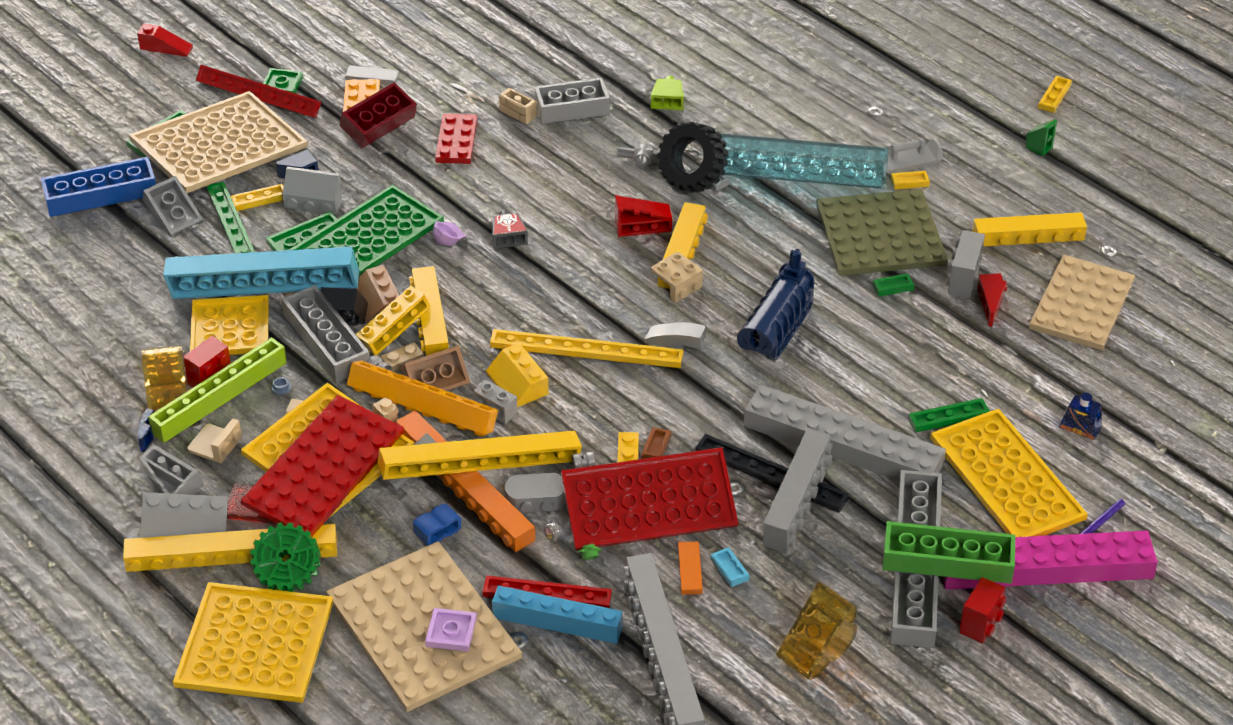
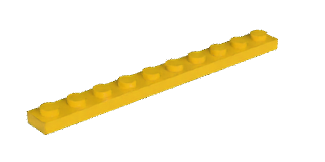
[490,329,684,368]

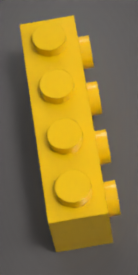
[355,286,431,355]

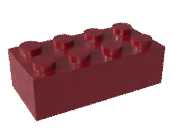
[339,82,417,148]

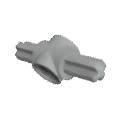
[617,143,660,167]

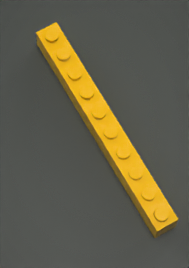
[378,431,582,480]
[123,524,337,572]

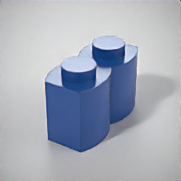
[413,504,461,546]

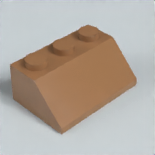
[353,265,399,325]
[399,346,471,391]

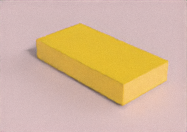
[891,171,930,190]

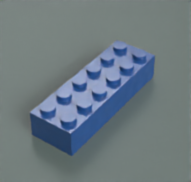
[41,157,156,217]

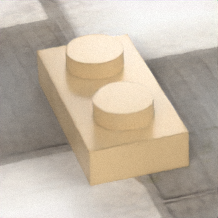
[380,342,424,372]

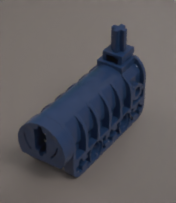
[737,249,815,360]

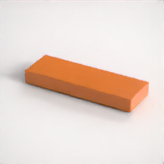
[678,542,703,595]

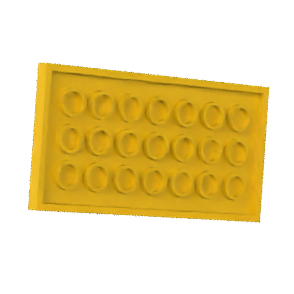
[930,408,1088,537]

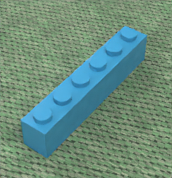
[492,586,623,644]

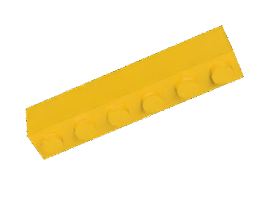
[657,202,708,289]
[972,212,1087,247]
[409,266,449,356]

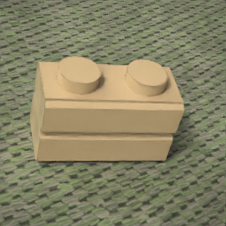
[499,88,537,124]

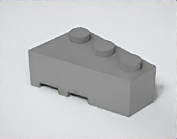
[140,444,204,495]

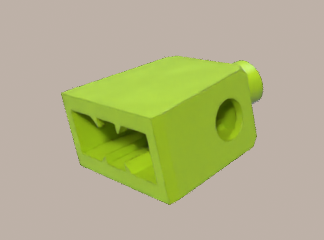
[651,75,684,110]

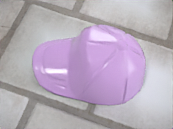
[433,222,467,246]

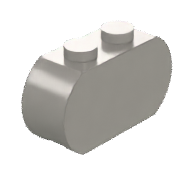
[505,473,566,513]

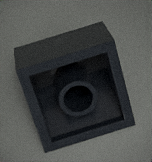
[320,287,368,326]

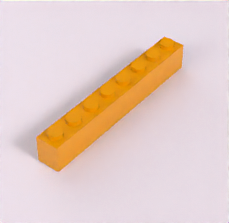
[347,360,498,436]

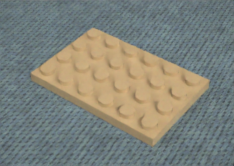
[1029,254,1135,351]

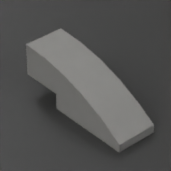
[645,322,706,349]

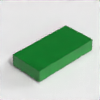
[873,273,915,297]

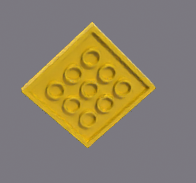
[190,295,269,355]

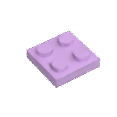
[425,608,477,652]

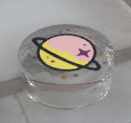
[543,521,561,543]

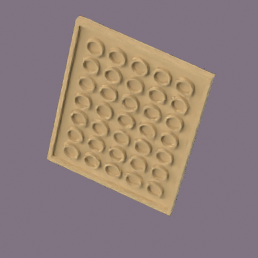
[129,91,308,193]
[326,541,522,712]

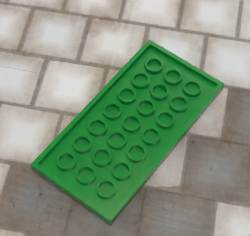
[289,184,444,277]

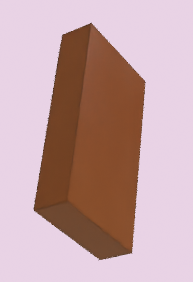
[641,427,671,459]

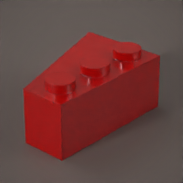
[615,195,672,237]

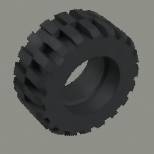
[657,122,729,192]

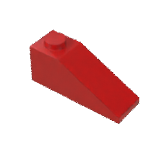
[137,23,193,57]
[977,273,1007,327]

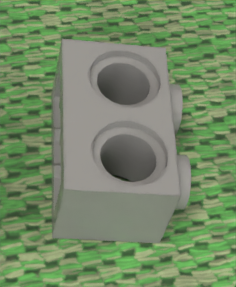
[473,380,517,424]

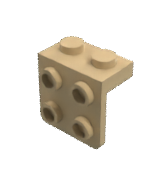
[652,252,703,303]
[188,418,242,464]

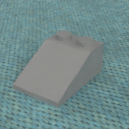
[143,176,203,236]

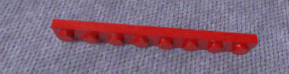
[195,64,321,118]

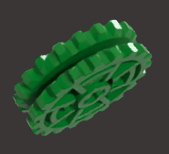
[250,523,321,592]

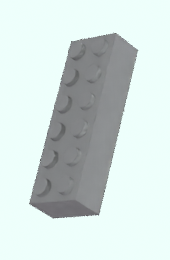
[281,285,370,383]
[763,427,833,554]

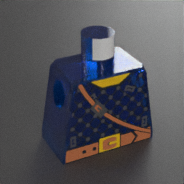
[1059,393,1102,440]

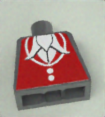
[492,210,528,249]

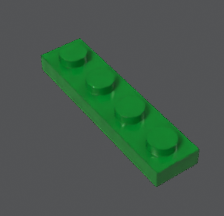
[908,398,990,433]

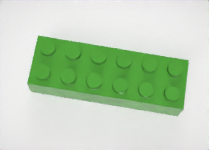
[882,521,1016,584]

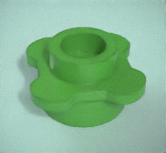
[578,544,601,560]

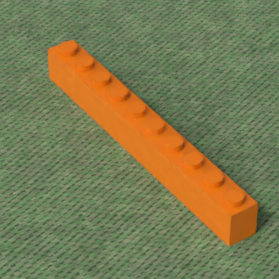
[396,410,536,552]

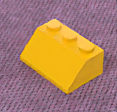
[486,343,549,407]

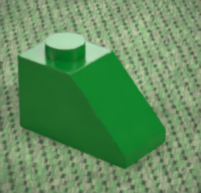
[1025,119,1057,156]

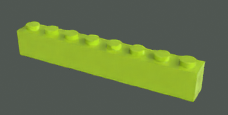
[148,337,286,443]

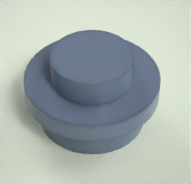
[271,377,291,395]

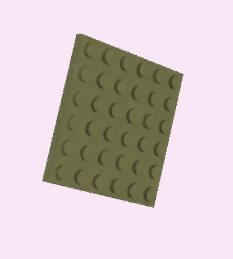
[816,189,948,276]

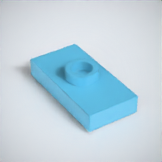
[710,547,750,587]

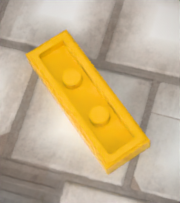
[1038,76,1072,113]
[230,184,284,211]

